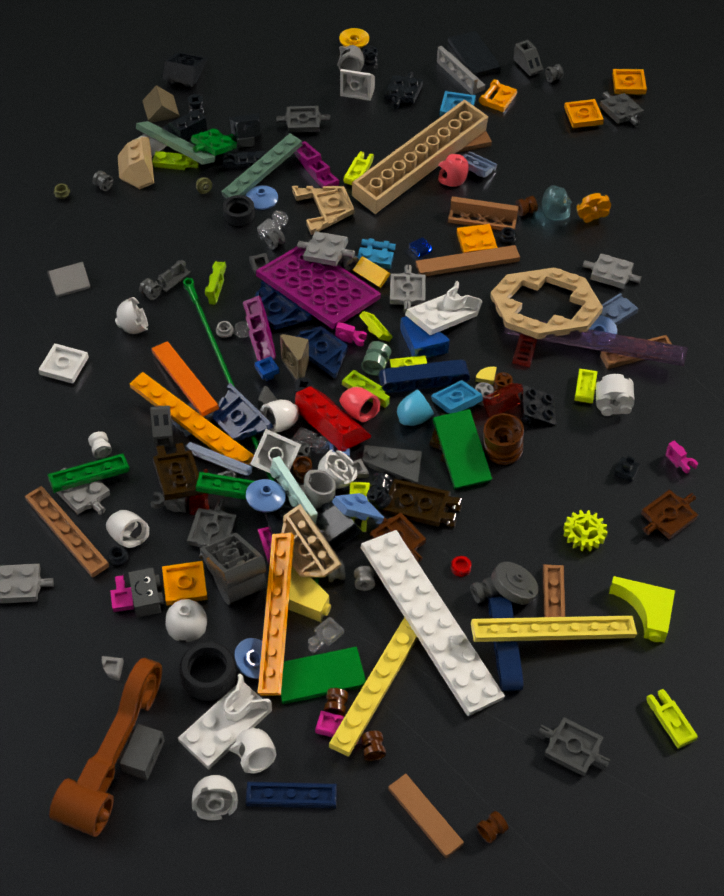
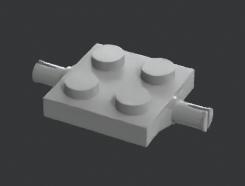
[297,231,355,266]
[583,254,642,289]
[390,265,425,313]
[56,468,110,515]
[0,564,54,603]

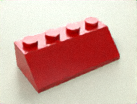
[295,386,371,452]

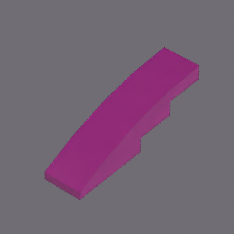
[294,141,340,188]
[243,296,276,361]

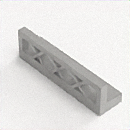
[437,46,486,95]

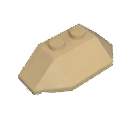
[118,137,154,189]
[281,504,342,577]

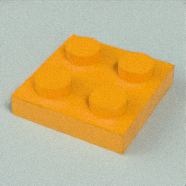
[612,69,647,95]
[564,99,604,128]
[456,224,498,253]
[162,561,208,605]

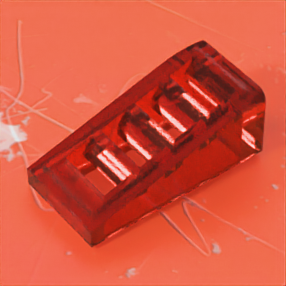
[512,333,538,368]

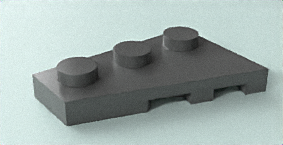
[362,445,422,484]

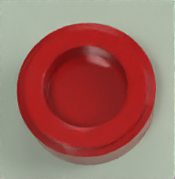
[451,556,472,577]

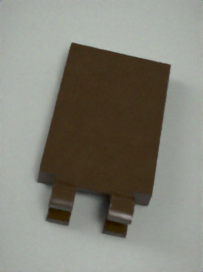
[153,442,204,501]
[382,479,462,528]

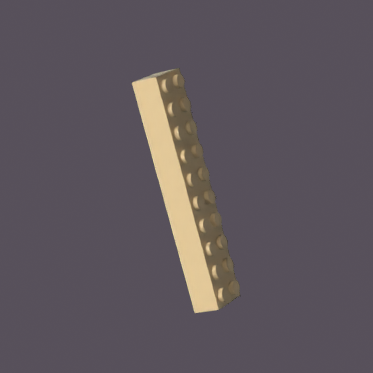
[352,99,488,214]

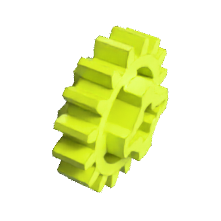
[563,510,608,551]

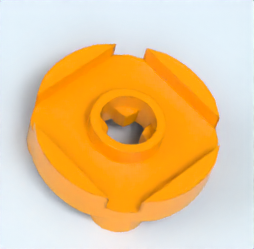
[577,193,611,223]

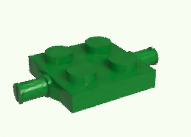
[191,129,237,156]

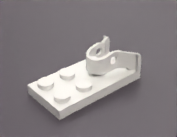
[405,281,482,335]
[178,674,272,770]

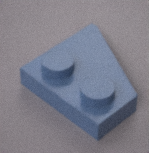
[332,493,384,524]

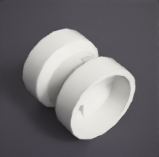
[88,431,112,458]

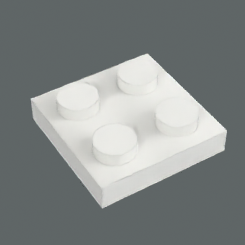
[38,343,89,384]

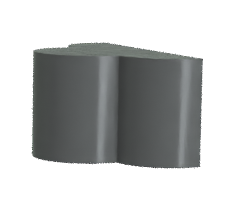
[200,533,267,605]

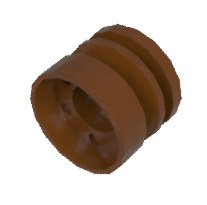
[483,413,524,465]

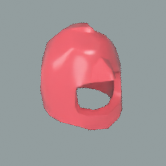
[438,154,469,187]
[339,386,380,422]

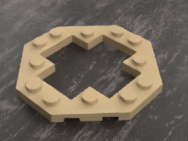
[490,268,603,339]

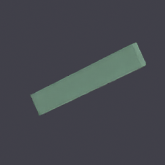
[136,121,215,165]

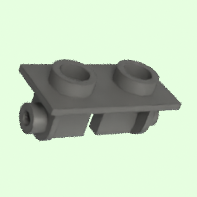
[154,260,191,292]

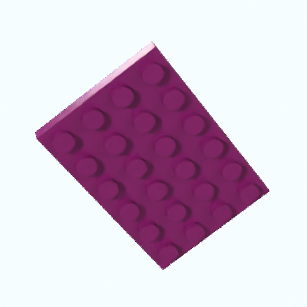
[256,247,381,329]

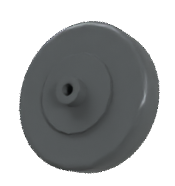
[491,562,539,605]

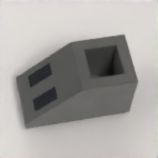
[513,40,543,76]
[150,406,174,448]

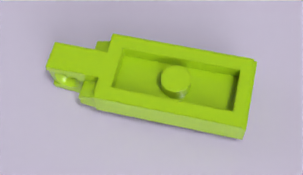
[152,151,199,170]
[205,261,226,305]
[342,370,390,408]

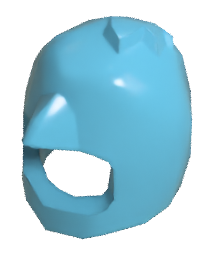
[396,390,434,426]

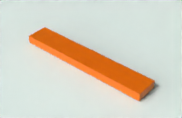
[151,341,219,416]

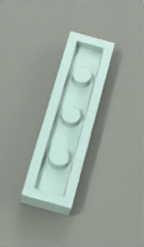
[270,456,318,524]

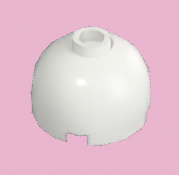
[115,297,148,334]
[318,450,357,489]
[165,599,207,642]
[192,775,238,821]

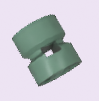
[361,341,391,376]

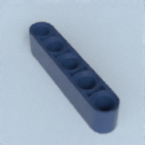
[378,360,470,393]
[488,597,524,691]

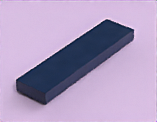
[245,782,337,808]

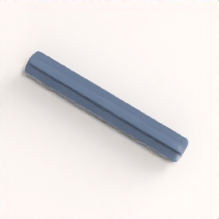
[185,442,252,476]

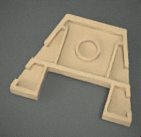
[292,186,354,235]

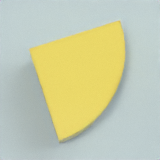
[475,367,497,385]

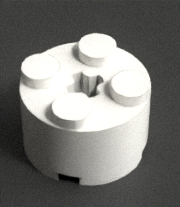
[596,374,634,416]

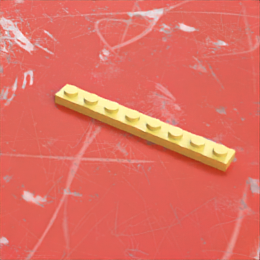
[470,616,637,642]
[329,617,418,757]

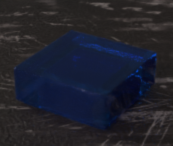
[409,237,433,258]

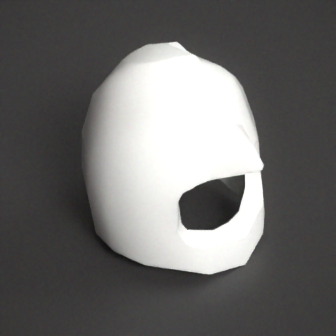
[259,399,299,433]
[106,510,149,548]
[230,728,277,774]

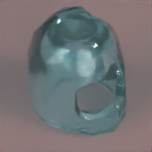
[542,185,572,220]

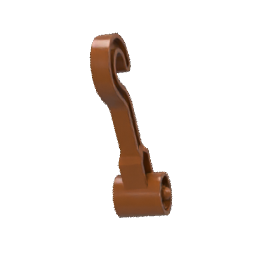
[49,657,162,837]

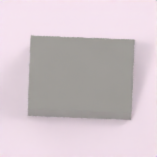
[47,262,91,297]

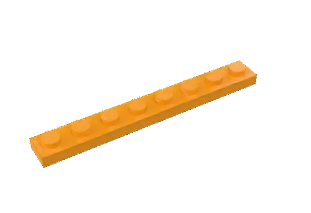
[130,372,254,466]
[258,533,294,696]

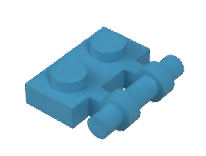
[357,238,396,269]

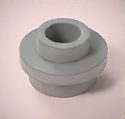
[216,321,234,338]

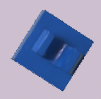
[254,356,279,381]

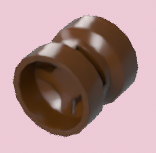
[515,196,538,216]
[293,456,312,483]
[324,688,348,716]
[361,731,386,761]
[476,811,509,843]

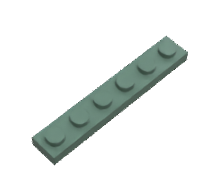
[222,133,302,198]

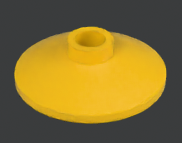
[339,28,369,48]

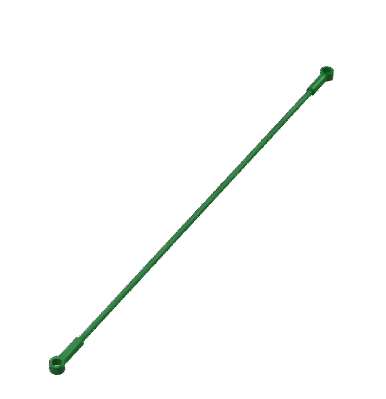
[183,278,319,584]

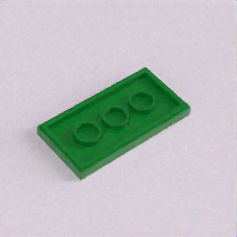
[433,409,492,490]
[281,646,366,705]

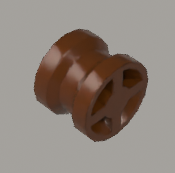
[493,372,513,396]

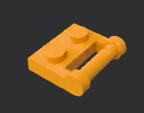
[479,80,517,112]

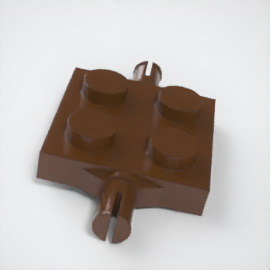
[641,489,698,540]
[370,512,426,563]

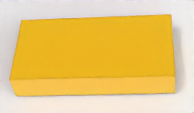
[353,256,390,288]

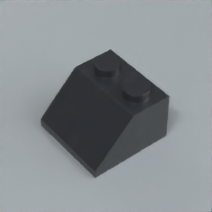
[163,109,207,142]

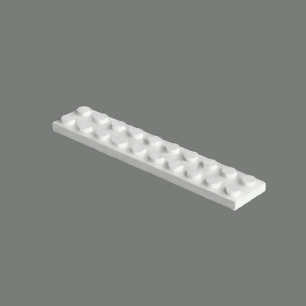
[360,530,505,716]

